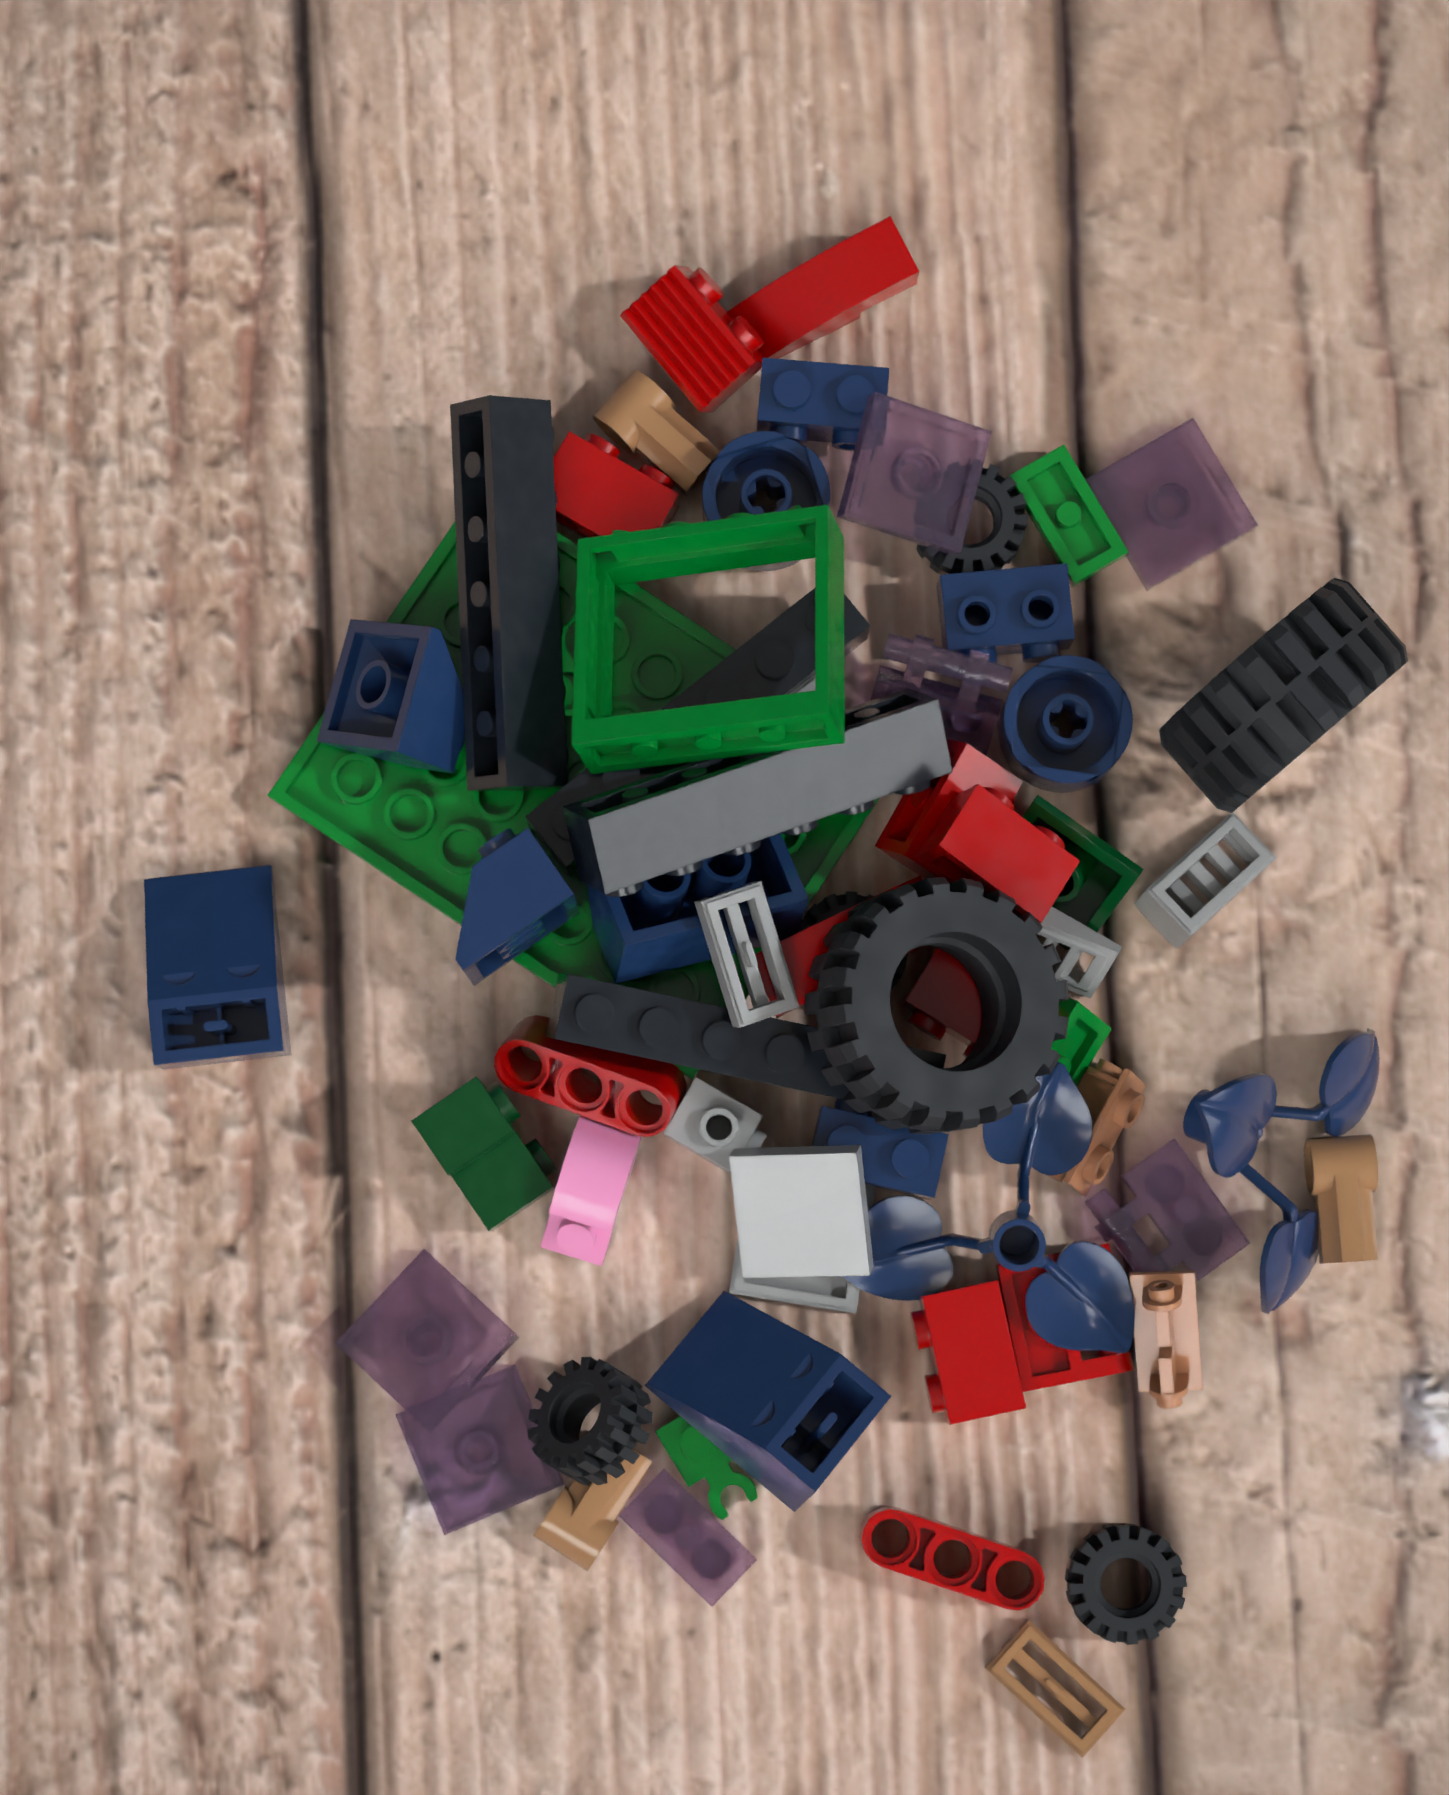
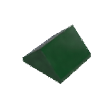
[1022,795,1144,950]

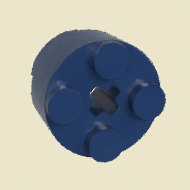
[702,431,831,571]
[998,655,1133,793]

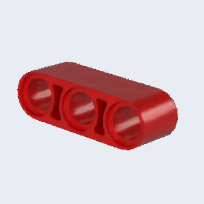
[494,1015,687,1137]
[859,1506,1045,1611]

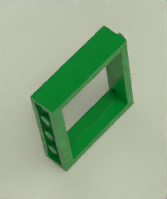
[572,504,845,774]

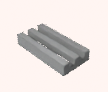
[694,881,799,1028]

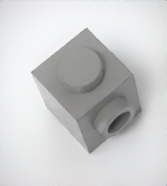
[664,1077,767,1174]

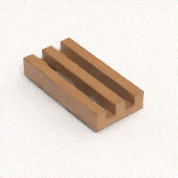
[984,1619,1125,1758]

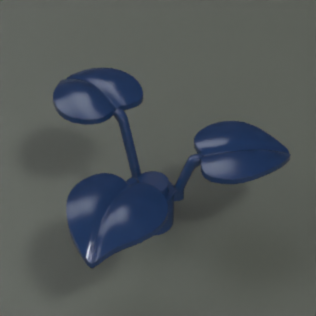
[1183,1028,1380,1314]
[843,1062,1135,1353]

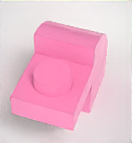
[541,1115,641,1266]

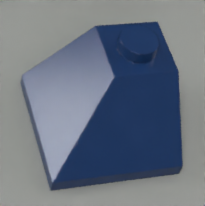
[317,619,465,773]

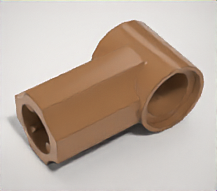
[592,369,720,496]
[1304,1134,1378,1264]
[533,1448,652,1571]

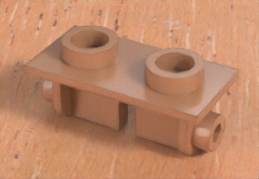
[1047,1058,1146,1197]
[1129,1270,1203,1409]

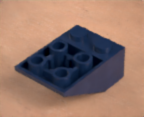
[144,865,292,1070]
[645,1291,891,1512]

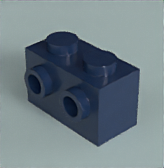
[757,358,889,451]
[936,563,1075,669]
[811,1098,949,1199]

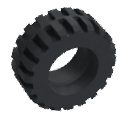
[1159,578,1408,813]
[804,877,1069,1134]

